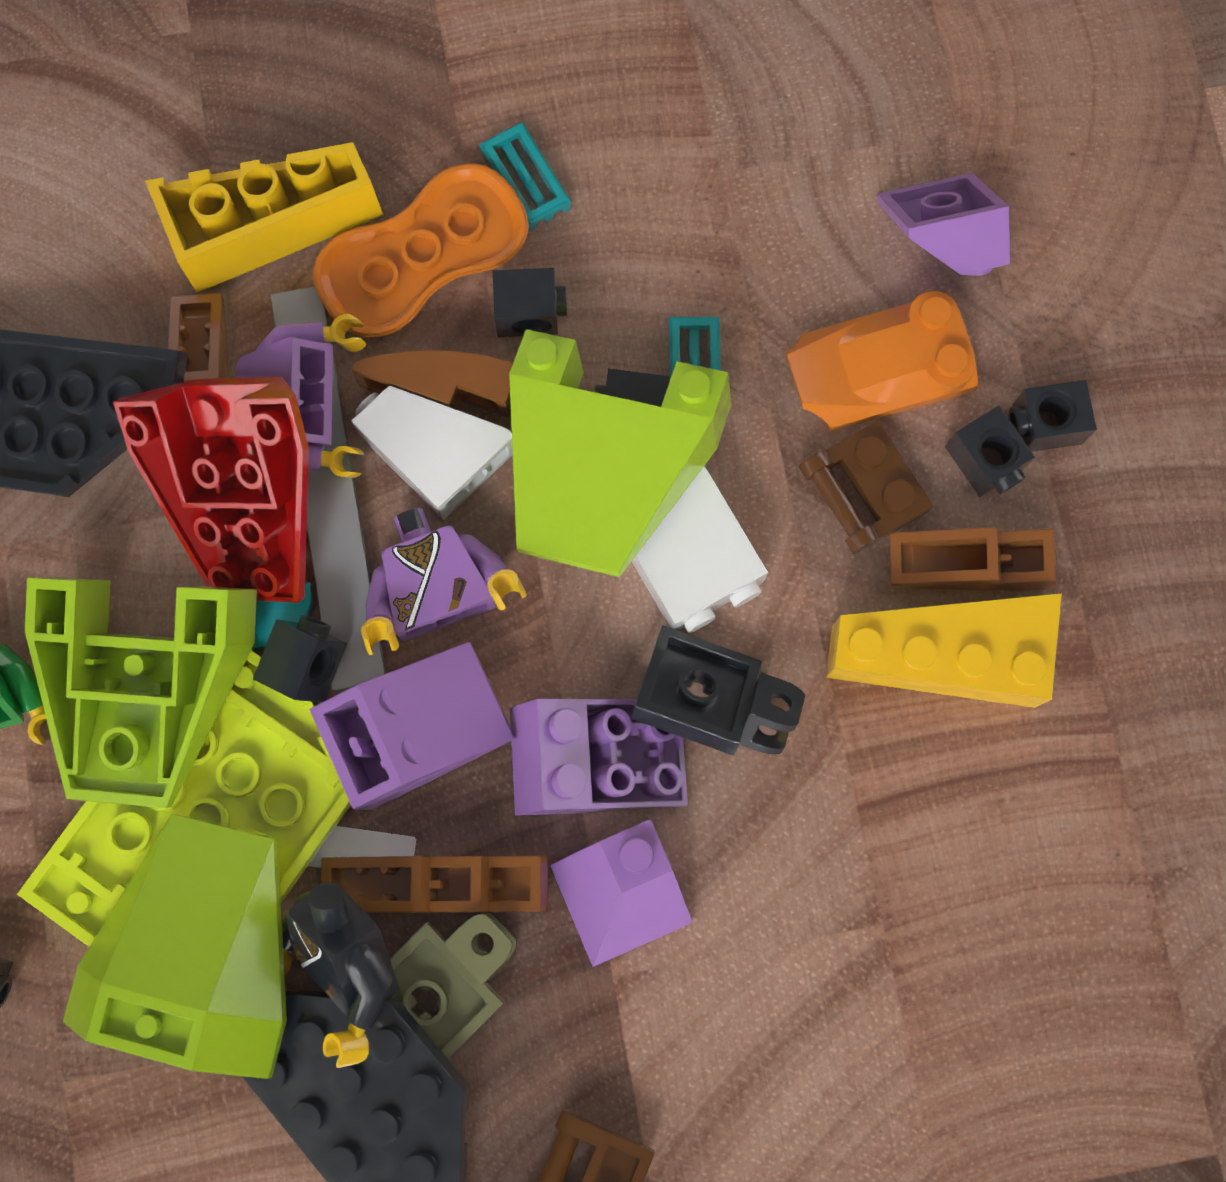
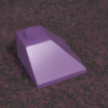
[877,173,1010,276]
[550,819,693,967]

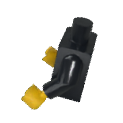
[282,882,400,1068]

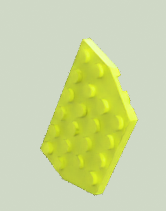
[17,650,351,947]

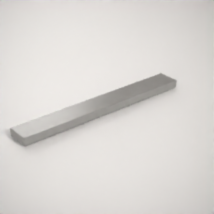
[270,287,386,693]

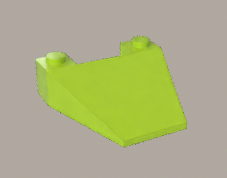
[509,329,731,577]
[25,577,257,808]

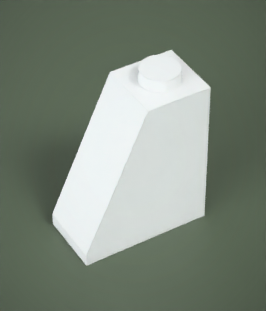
[351,385,513,520]

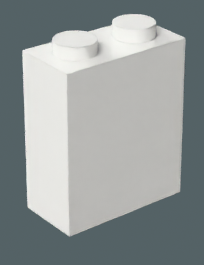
[632,466,768,633]

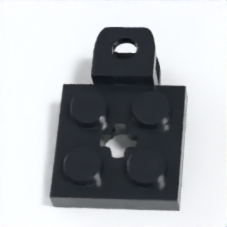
[631,625,805,756]

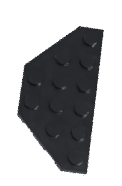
[0,329,188,497]
[242,990,470,1182]

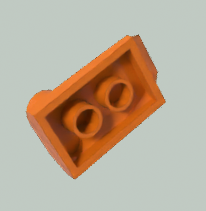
[785,291,979,432]

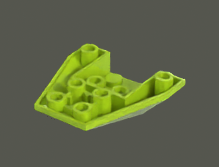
[63,814,287,1079]

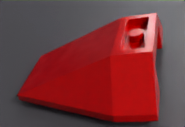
[113,377,309,603]

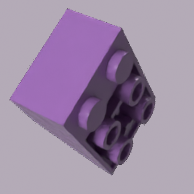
[309,642,516,810]
[510,699,688,816]

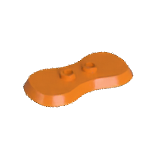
[313,163,529,337]

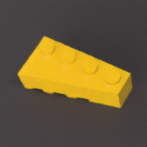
[145,142,383,293]
[826,593,1062,708]

